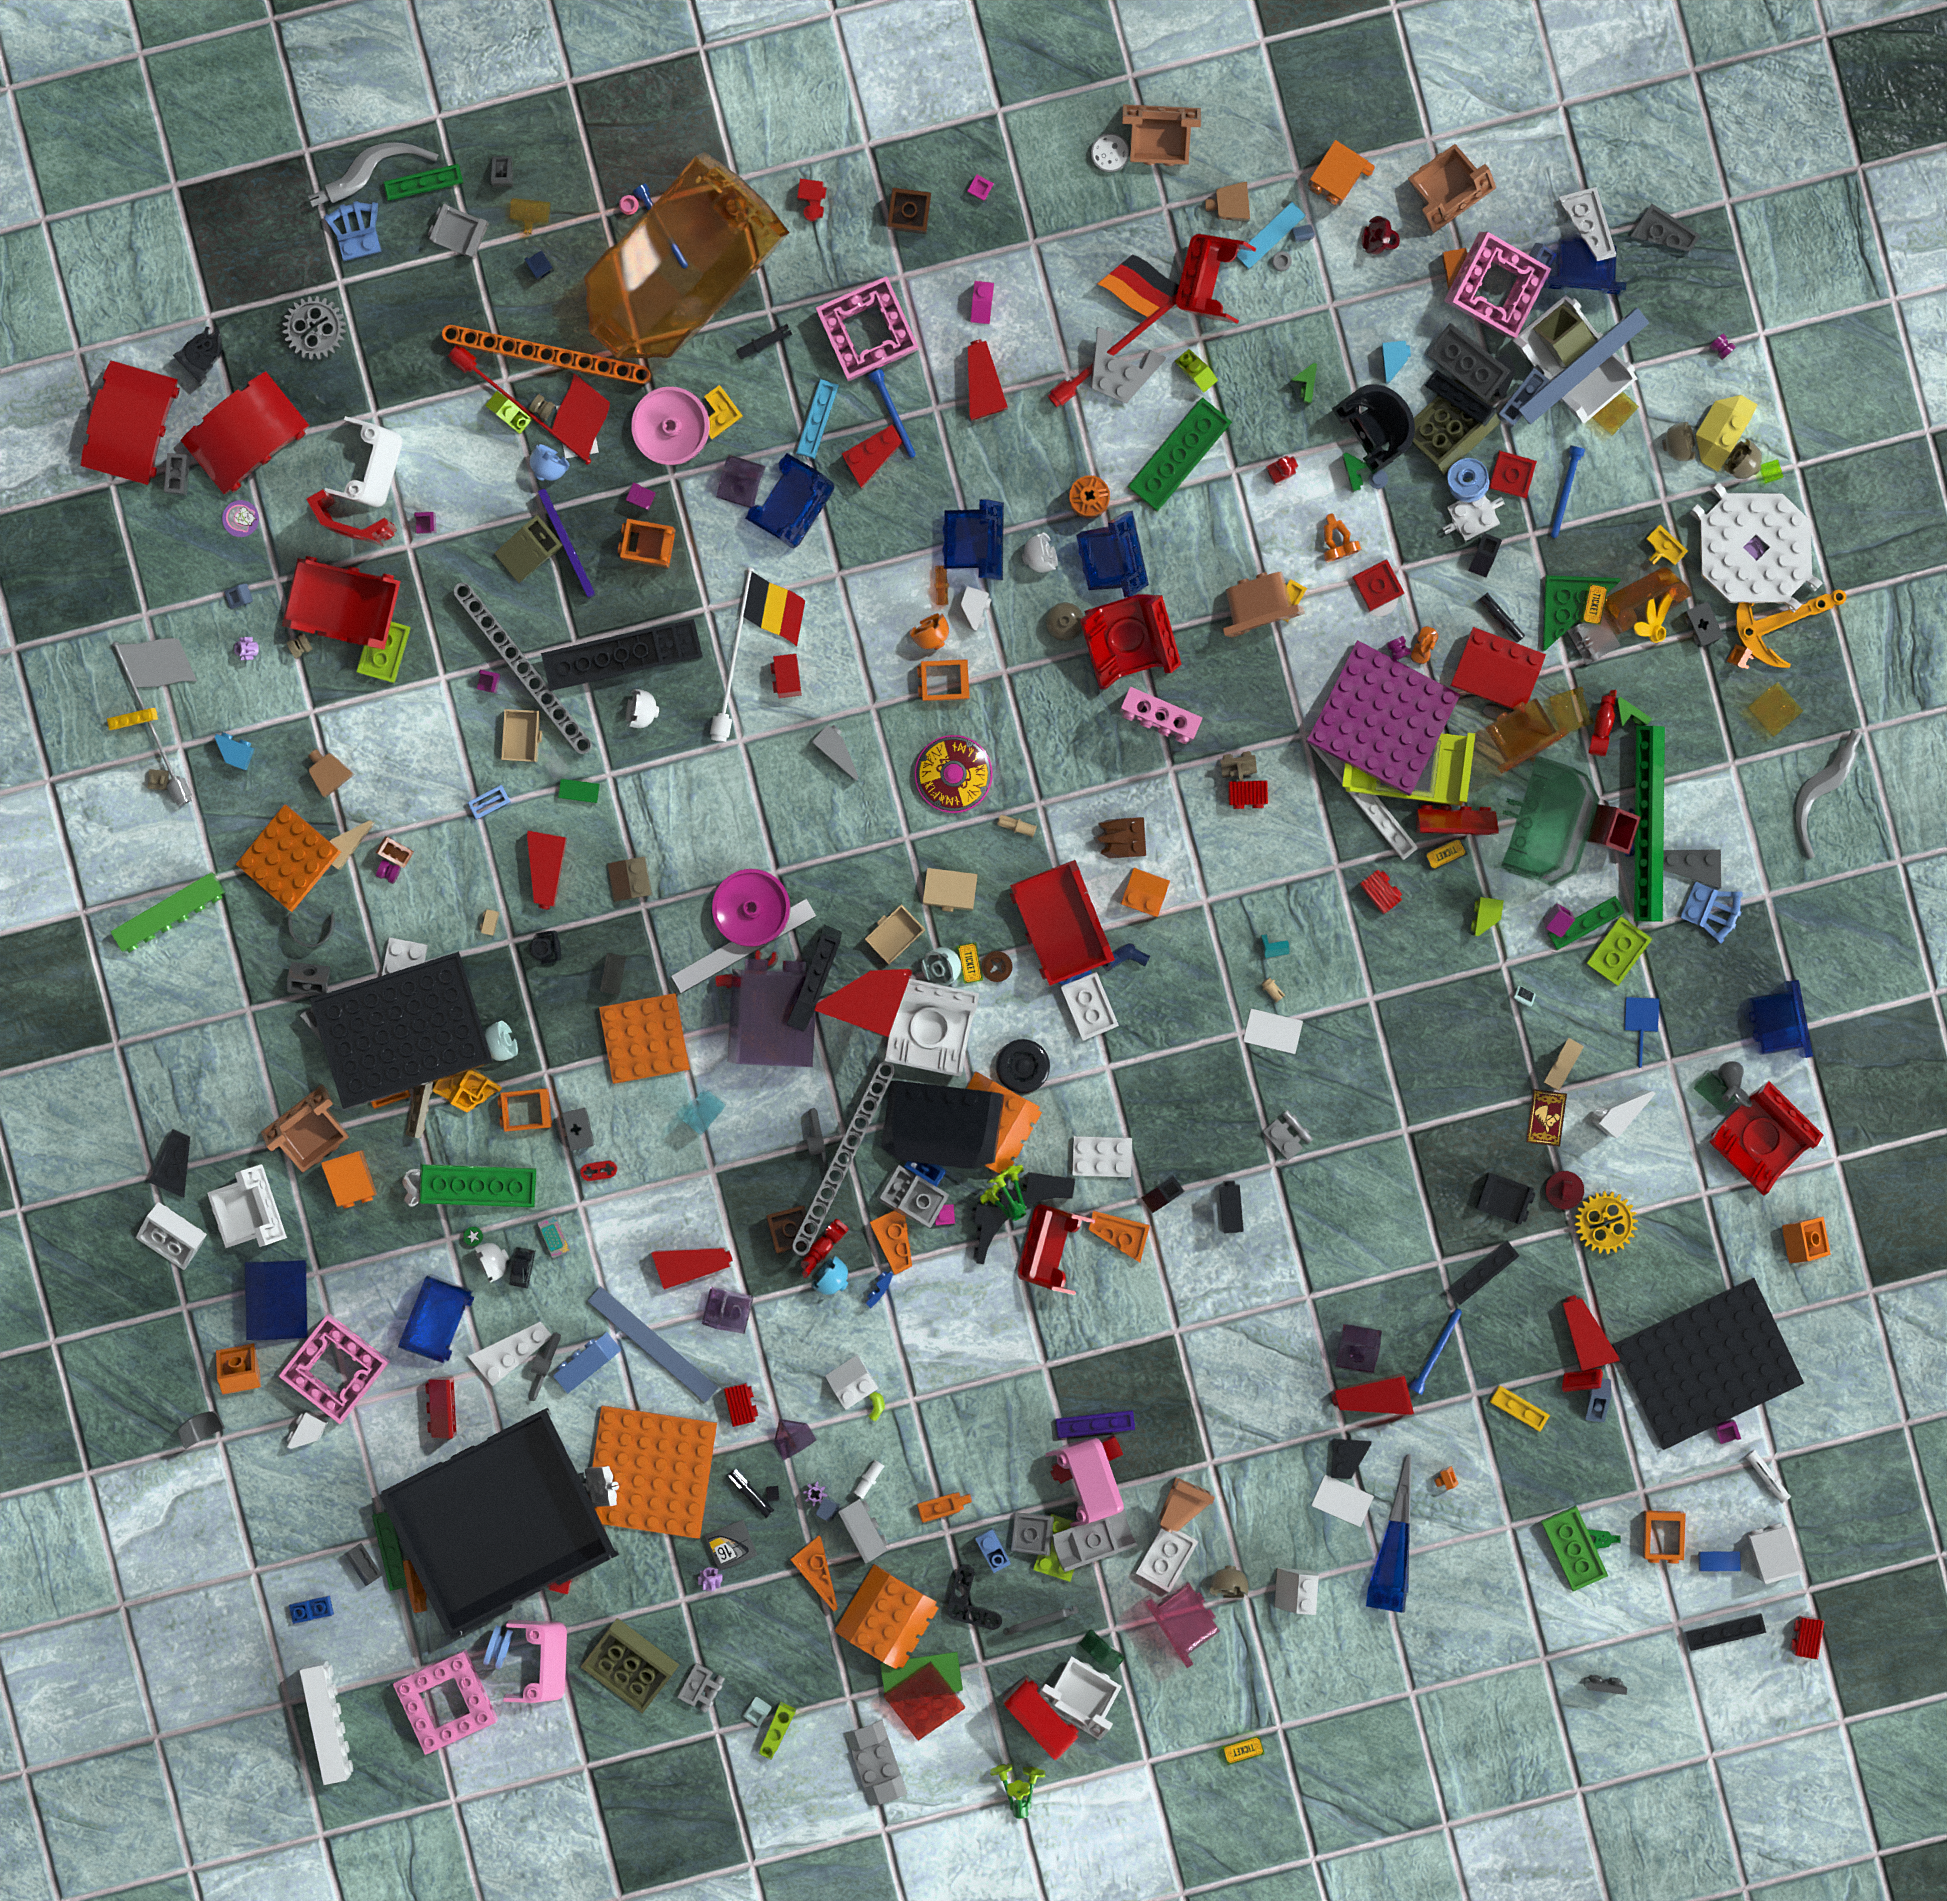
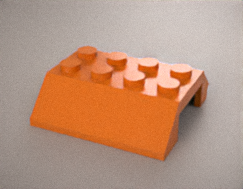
[966,1071,1042,1174]
[834,1564,939,1669]

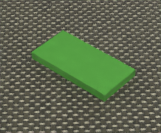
[1541,1505,1608,1592]
[880,1651,963,1702]

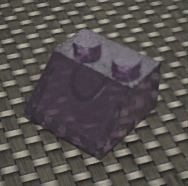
[716,455,766,509]
[702,1286,754,1334]
[1335,1324,1382,1373]

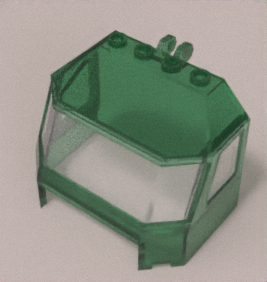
[1494,755,1600,887]

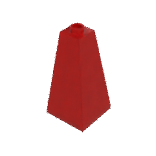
[1332,1373,1414,1415]

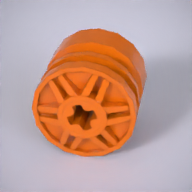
[1069,476,1110,519]

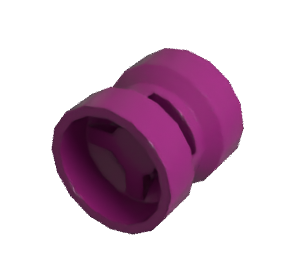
[1709,333,1736,360]
[1386,636,1411,661]
[376,859,401,884]

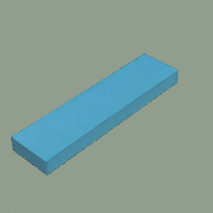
[1236,202,1306,270]
[796,379,839,459]

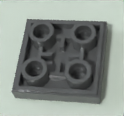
[1584,1675,1627,1695]

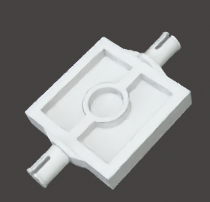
[1442,495,1505,542]
[583,1466,619,1507]

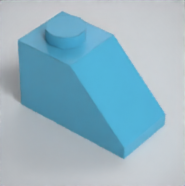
[1381,341,1411,384]

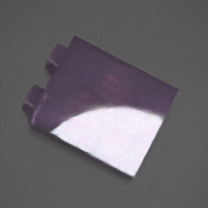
[727,959,816,1067]

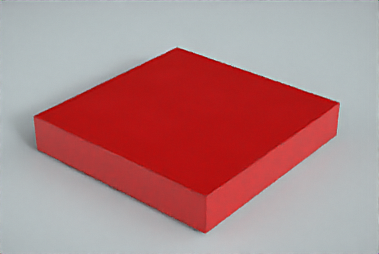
[1488,450,1537,499]
[1352,559,1405,611]

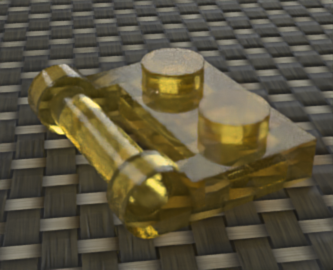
[1549,686,1594,734]

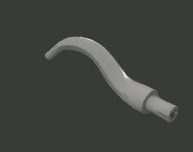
[308,143,438,207]
[1796,729,1863,859]

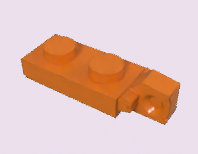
[917,1492,972,1523]
[403,1559,427,1613]

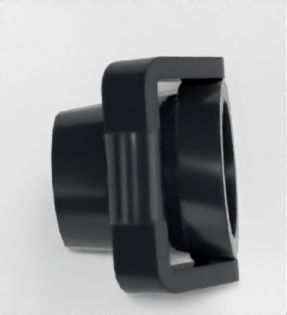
[530,930,562,964]

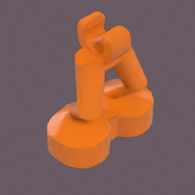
[1323,513,1362,563]
[1410,626,1438,664]

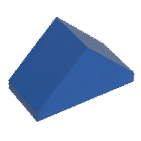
[904,1162,947,1187]

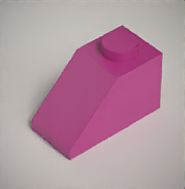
[970,281,994,324]

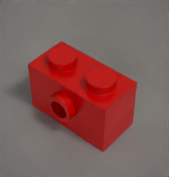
[770,654,802,699]

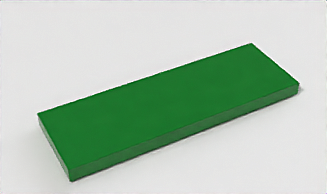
[1128,397,1232,512]
[418,1164,536,1207]

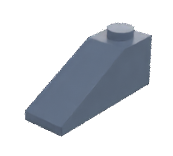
[1497,368,1549,428]

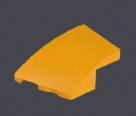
[432,1069,502,1112]

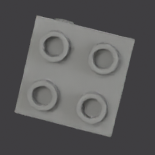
[1567,614,1621,665]

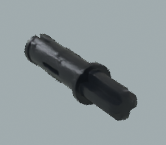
[736,324,792,360]
[1478,592,1525,643]
[727,1469,775,1518]

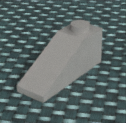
[812,724,859,781]

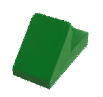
[1342,453,1368,493]

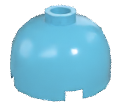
[811,1255,848,1295]

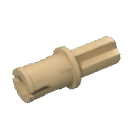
[998,815,1037,838]

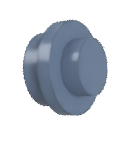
[1368,470,1388,489]

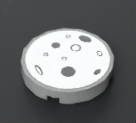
[1091,133,1130,173]

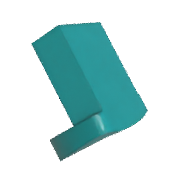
[1261,934,1290,958]

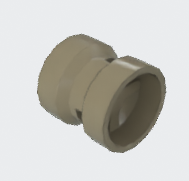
[529,394,555,420]
[286,633,313,659]

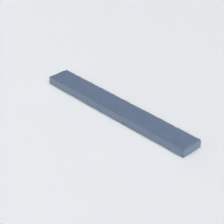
[1517,308,1649,425]
[588,1286,719,1403]

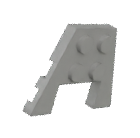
[1090,327,1166,404]

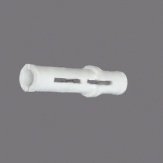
[1745,1450,1791,1504]

